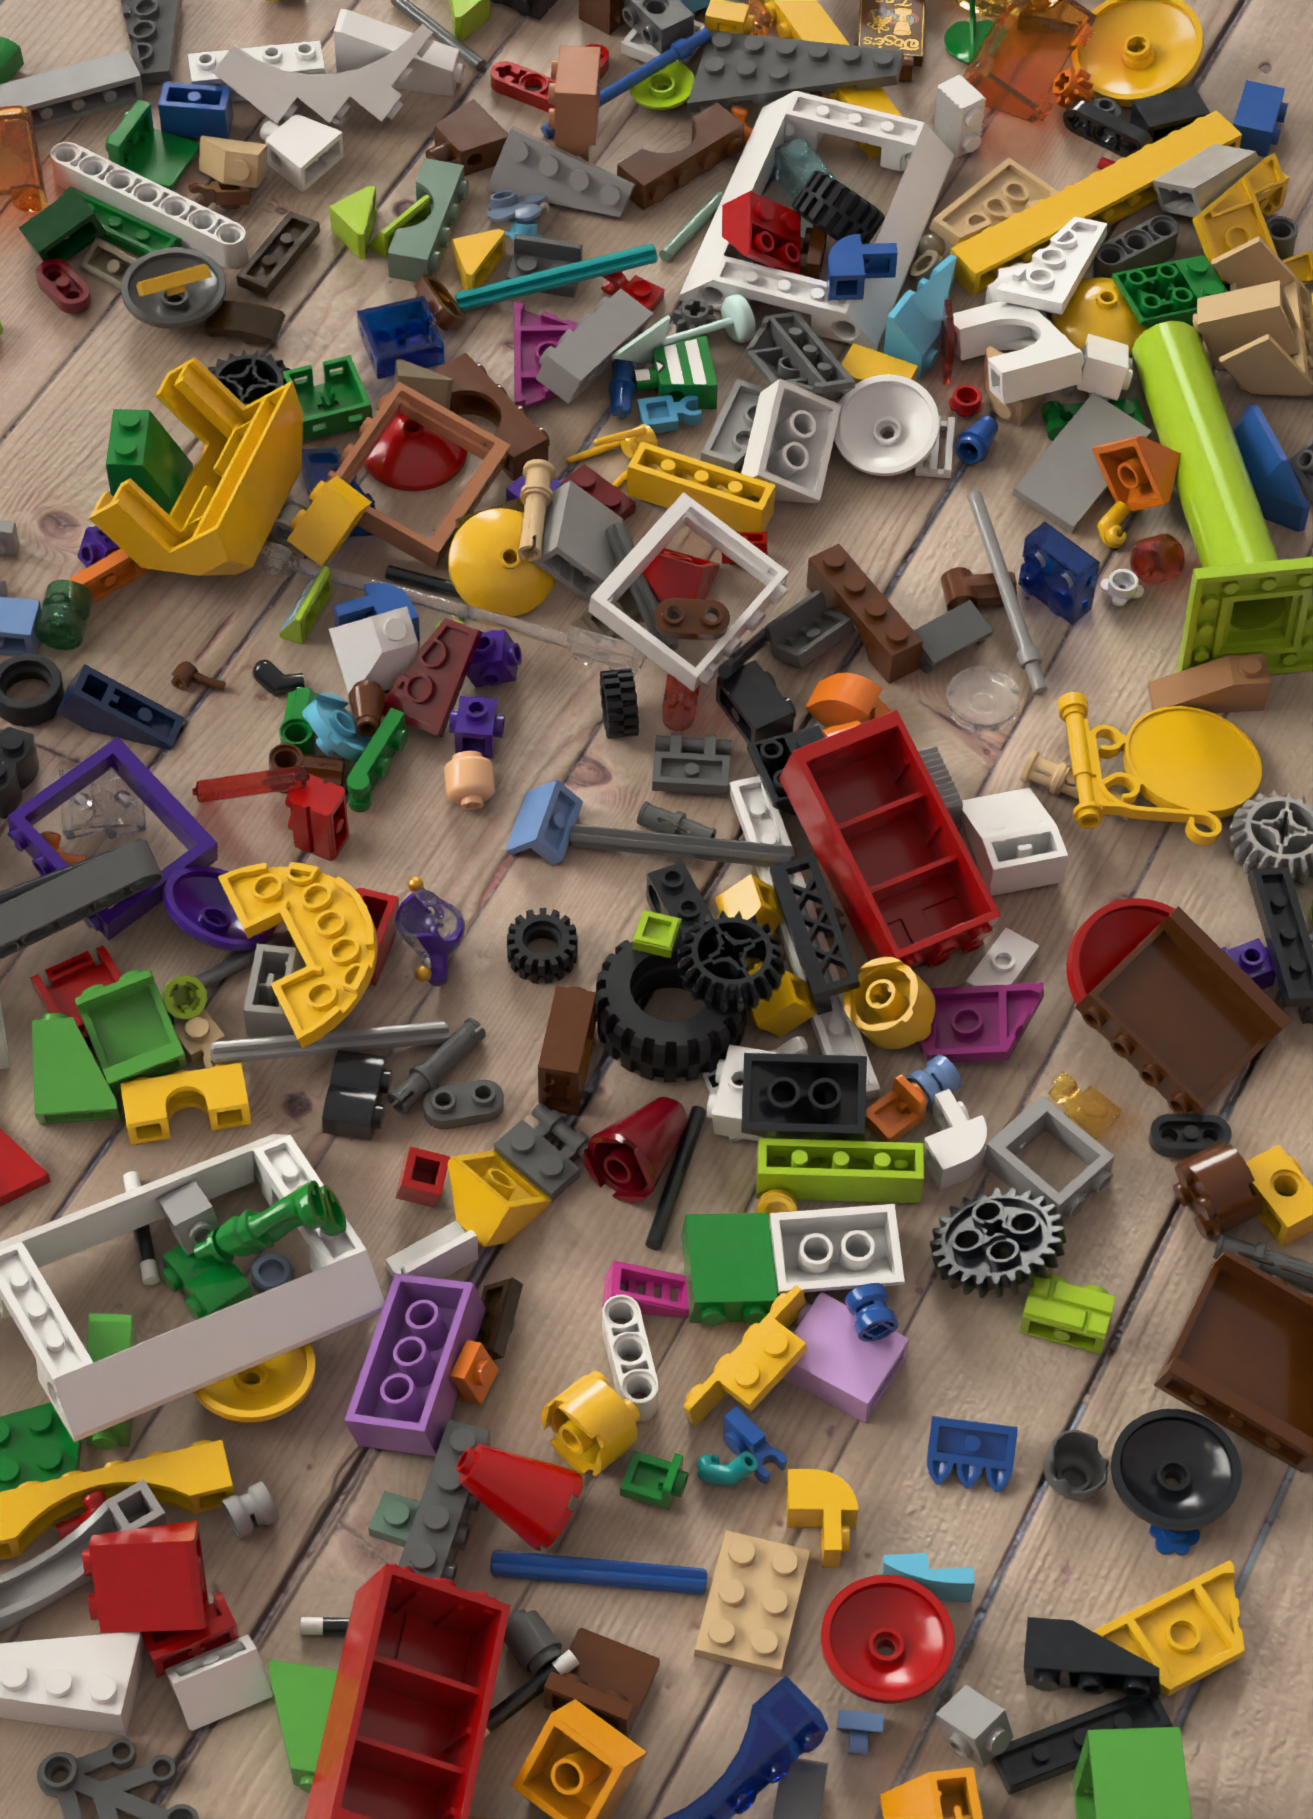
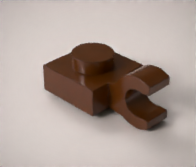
[188,182,250,210]

